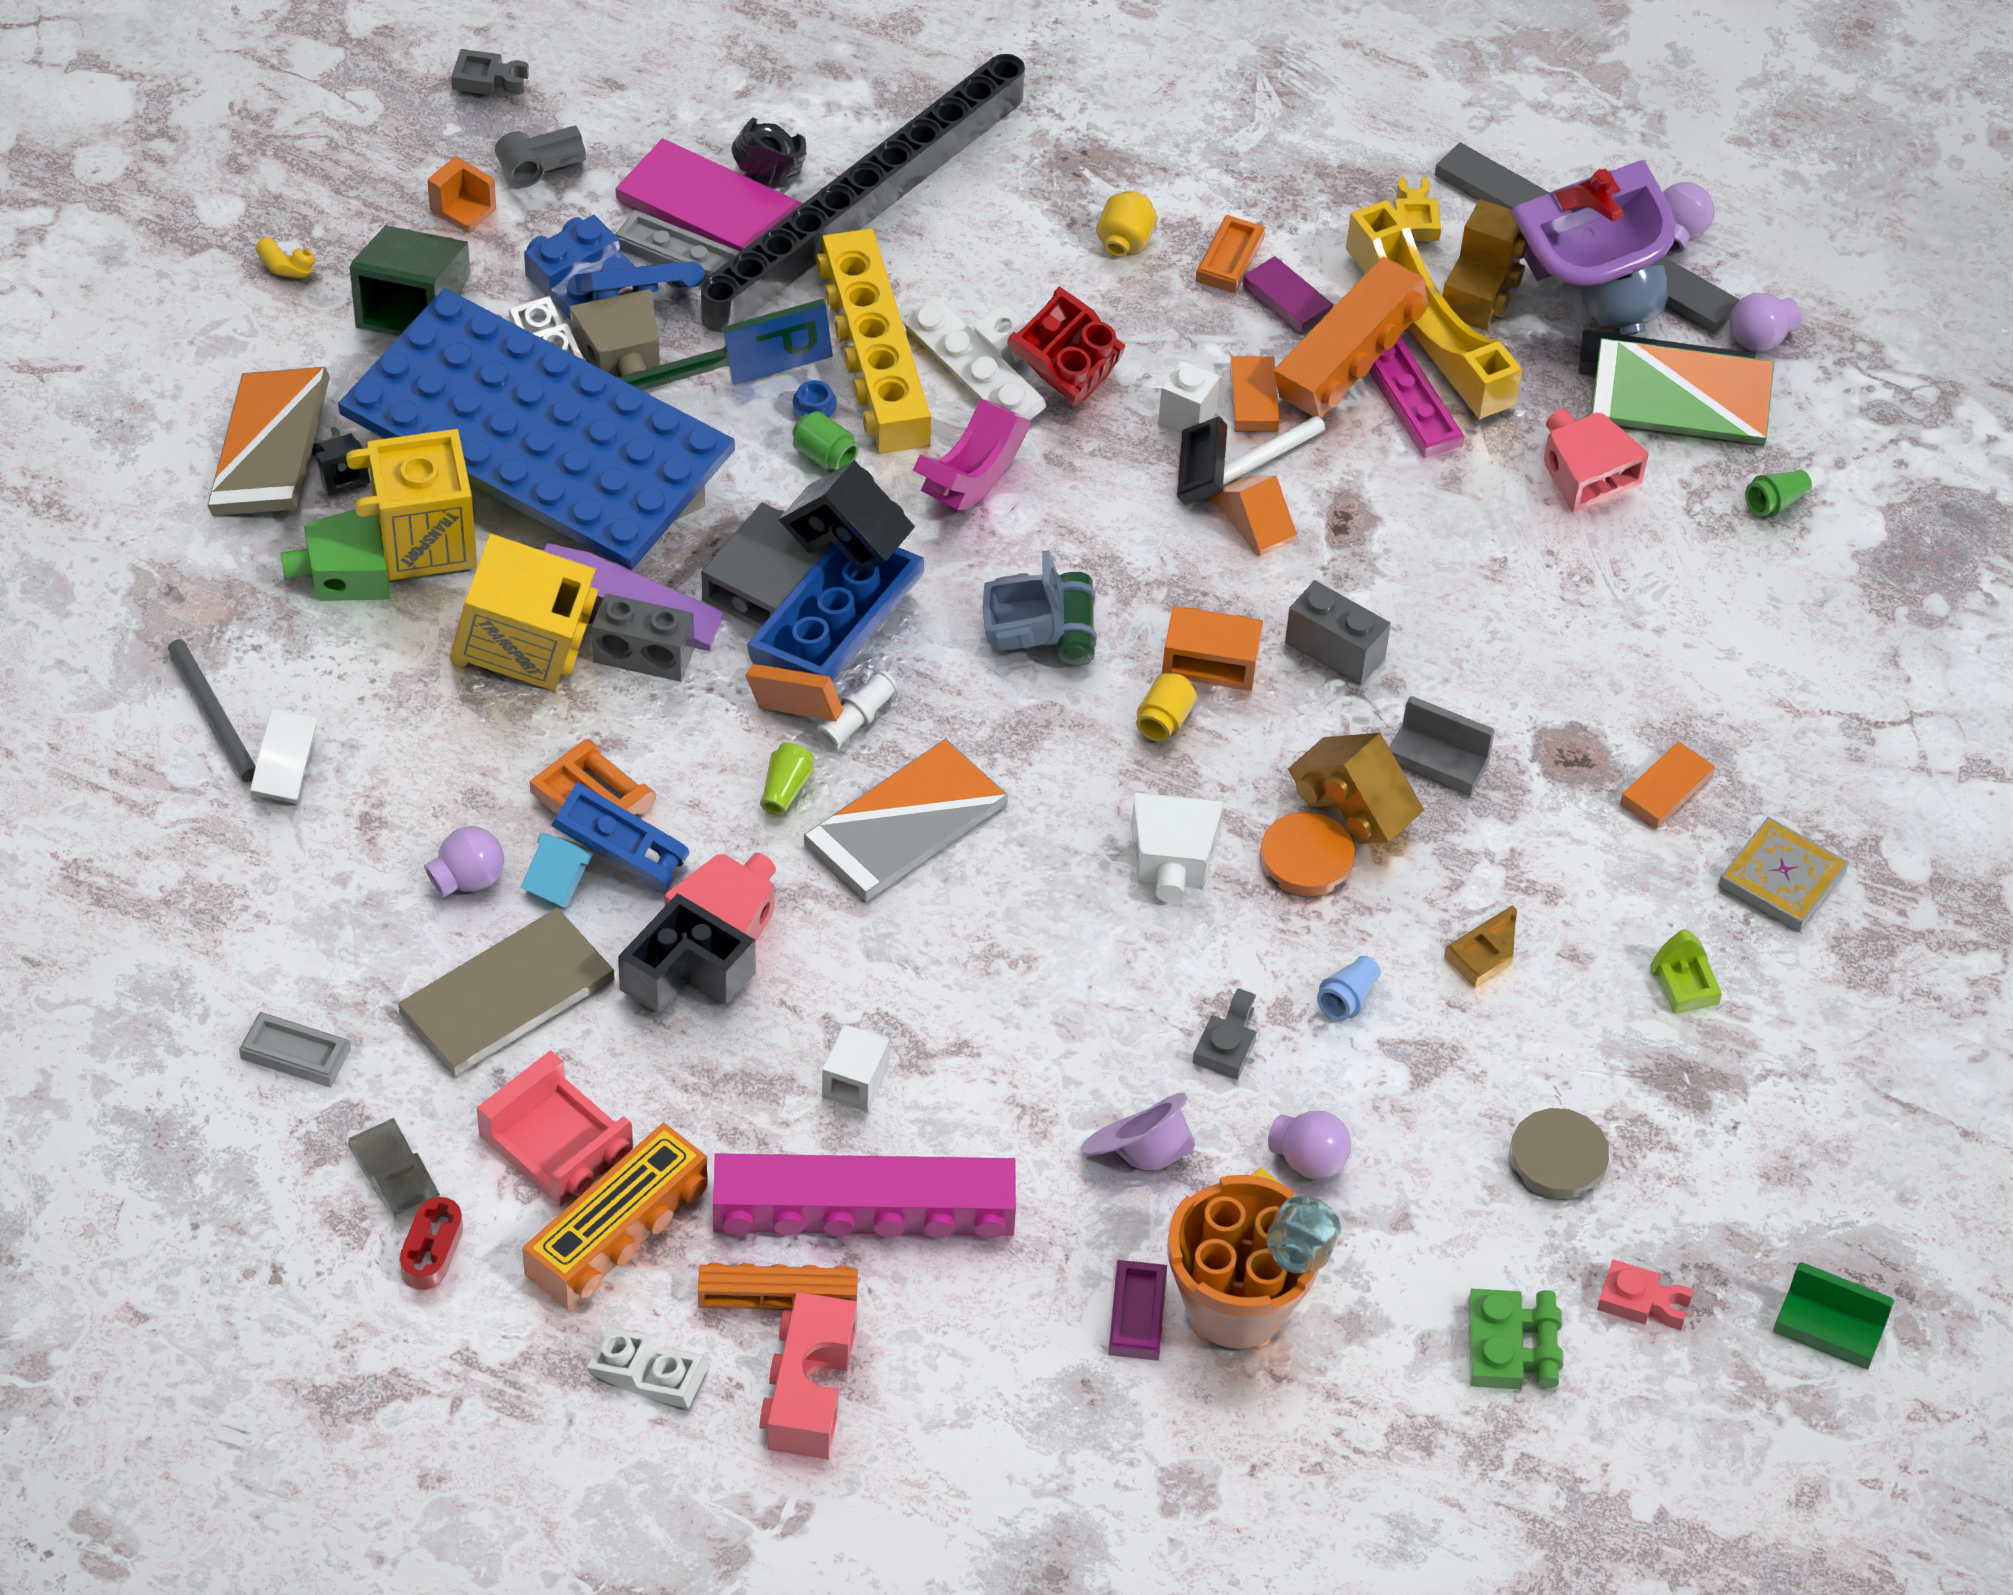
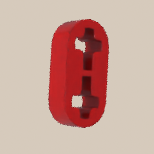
[399,1197,463,1290]

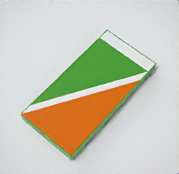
[1591,338,1775,445]

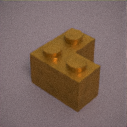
[1442,199,1529,331]
[1287,733,1424,844]

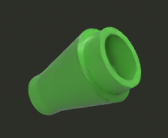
[1745,469,1812,518]

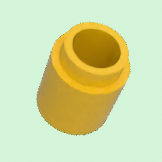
[1136,673,1197,742]

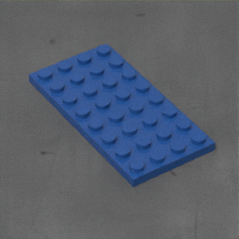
[338,288,735,571]

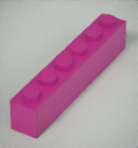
[713,1153,1016,1239]

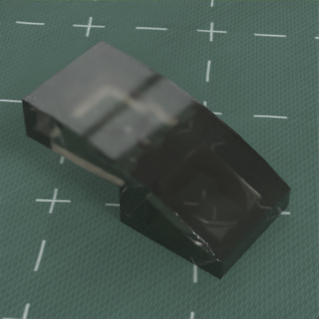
[348,1118,440,1219]

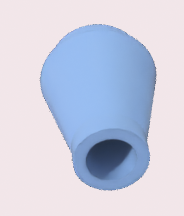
[1317,956,1381,1021]

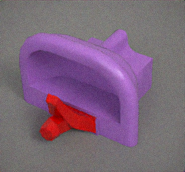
[1511,160,1676,289]

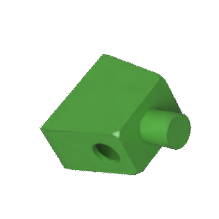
[280,509,390,601]

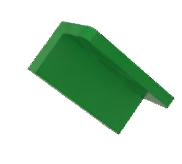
[1773,1262,1894,1370]

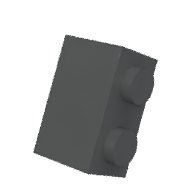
[1285,580,1391,686]

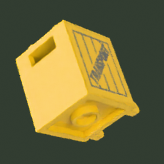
[346,429,477,581]
[450,533,599,692]

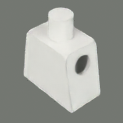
[1131,792,1224,902]

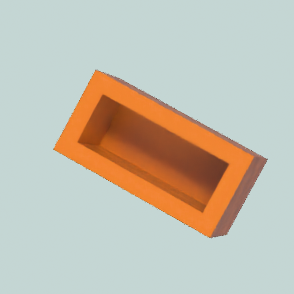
[1162,606,1263,691]

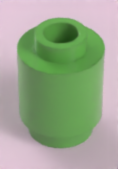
[792,411,859,471]

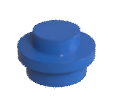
[793,380,837,418]

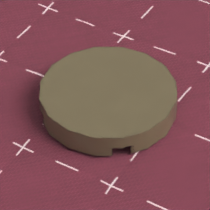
[1510,1108,1609,1200]

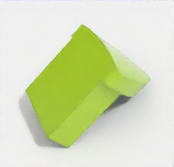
[1650,929,1722,1014]

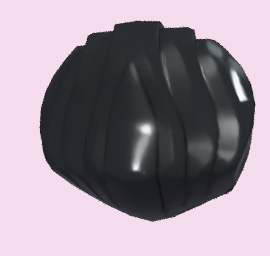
[731,117,807,188]

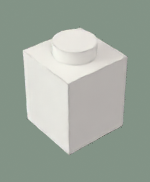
[1158,360,1221,433]
[822,1024,890,1112]

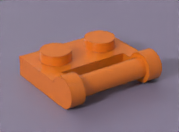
[530,739,657,815]

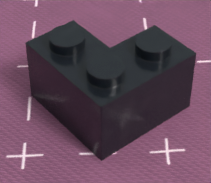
[778,460,916,574]
[618,893,756,1013]

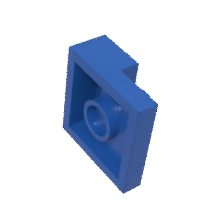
[524,214,636,321]

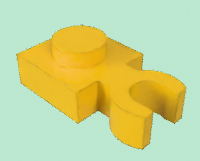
[1394,177,1441,241]

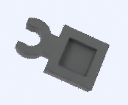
[451,49,529,95]

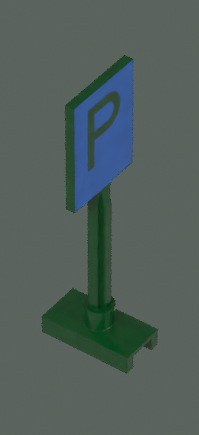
[569,299,833,390]

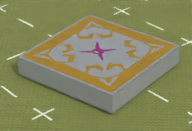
[1718,817,1849,932]

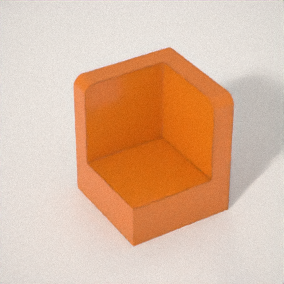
[427,156,496,231]

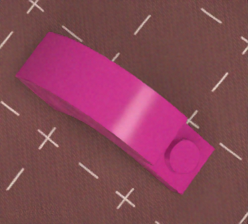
[912,398,1032,510]

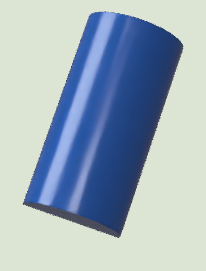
[747,543,924,683]

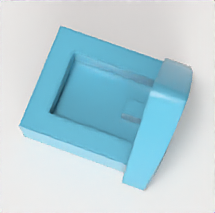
[520,833,593,908]

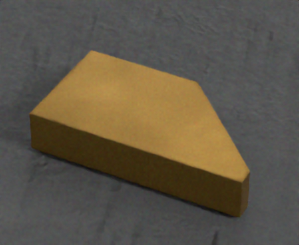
[1444,905,1517,988]

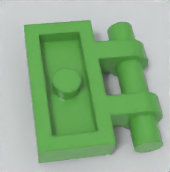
[1469,1288,1563,1389]

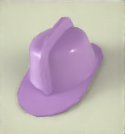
[1081,1093,1195,1170]

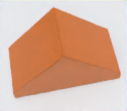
[1211,475,1297,556]

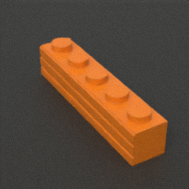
[698,1262,858,1310]

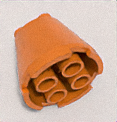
[1167,1175,1323,1349]

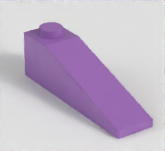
[544,543,723,651]

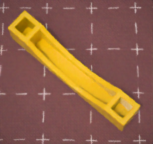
[1346,200,1523,419]

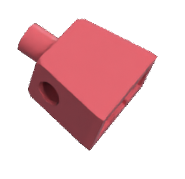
[1544,409,1649,512]
[664,852,776,943]

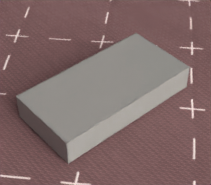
[239,1012,351,1088]

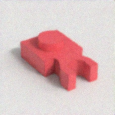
[1597,1259,1693,1330]

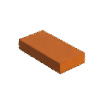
[1195,215,1266,294]
[1230,356,1279,432]
[745,664,843,721]
[1620,741,1715,829]

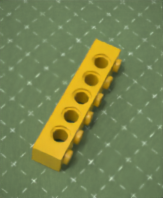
[816,228,931,454]

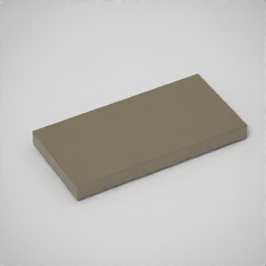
[398,907,615,1077]

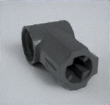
[494,125,586,188]

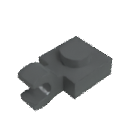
[1193,988,1257,1080]

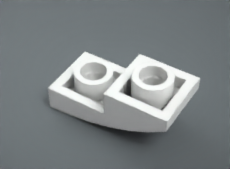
[508,296,583,359]
[250,708,318,804]
[587,1327,709,1409]

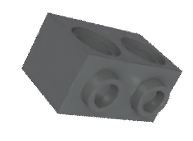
[591,593,695,682]

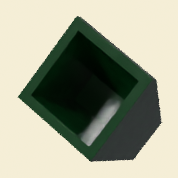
[349,225,470,337]

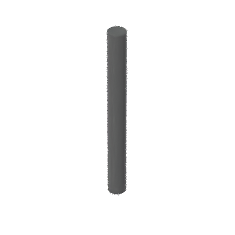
[168,639,256,782]

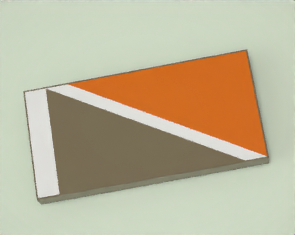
[207,366,330,516]

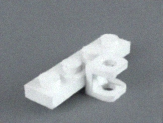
[903,294,1046,420]

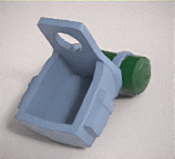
[982,550,1097,665]

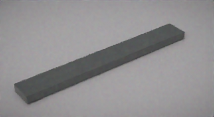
[1435,142,1740,334]

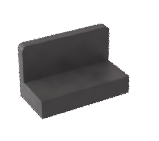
[1389,696,1495,796]

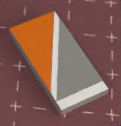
[804,738,1008,902]

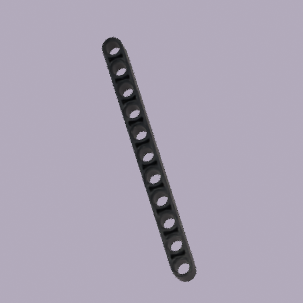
[701,54,1025,332]

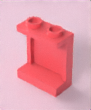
[477,1050,633,1207]

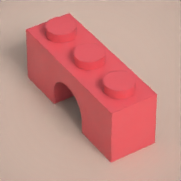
[759,1292,857,1460]

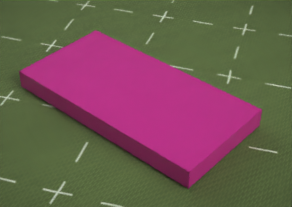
[615,138,803,252]

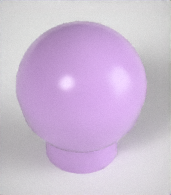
[1663,182,1714,253]
[1730,293,1802,352]
[424,826,504,898]
[1268,1111,1351,1179]

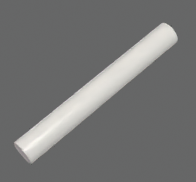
[1223,415,1325,486]

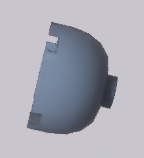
[1581,265,1669,336]

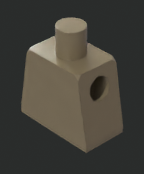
[570,289,660,378]

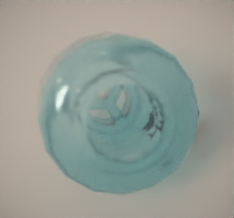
[1266,1196,1342,1274]

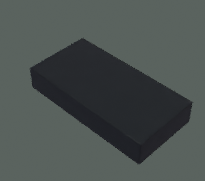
[1177,416,1228,505]

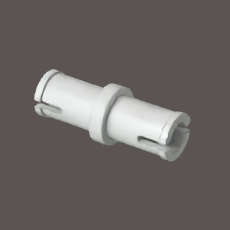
[816,669,899,751]

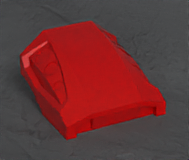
[1007,286,1126,407]

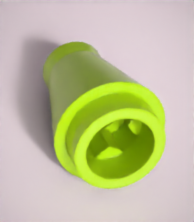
[760,743,814,816]

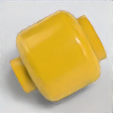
[1096,191,1158,257]

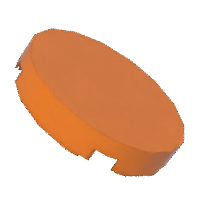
[1260,812,1355,897]

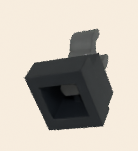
[312,427,371,496]

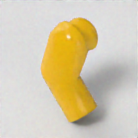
[255,237,315,279]

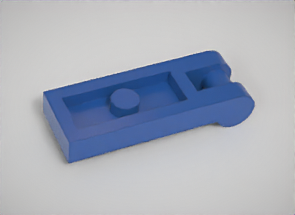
[575,261,705,299]
[551,782,689,893]

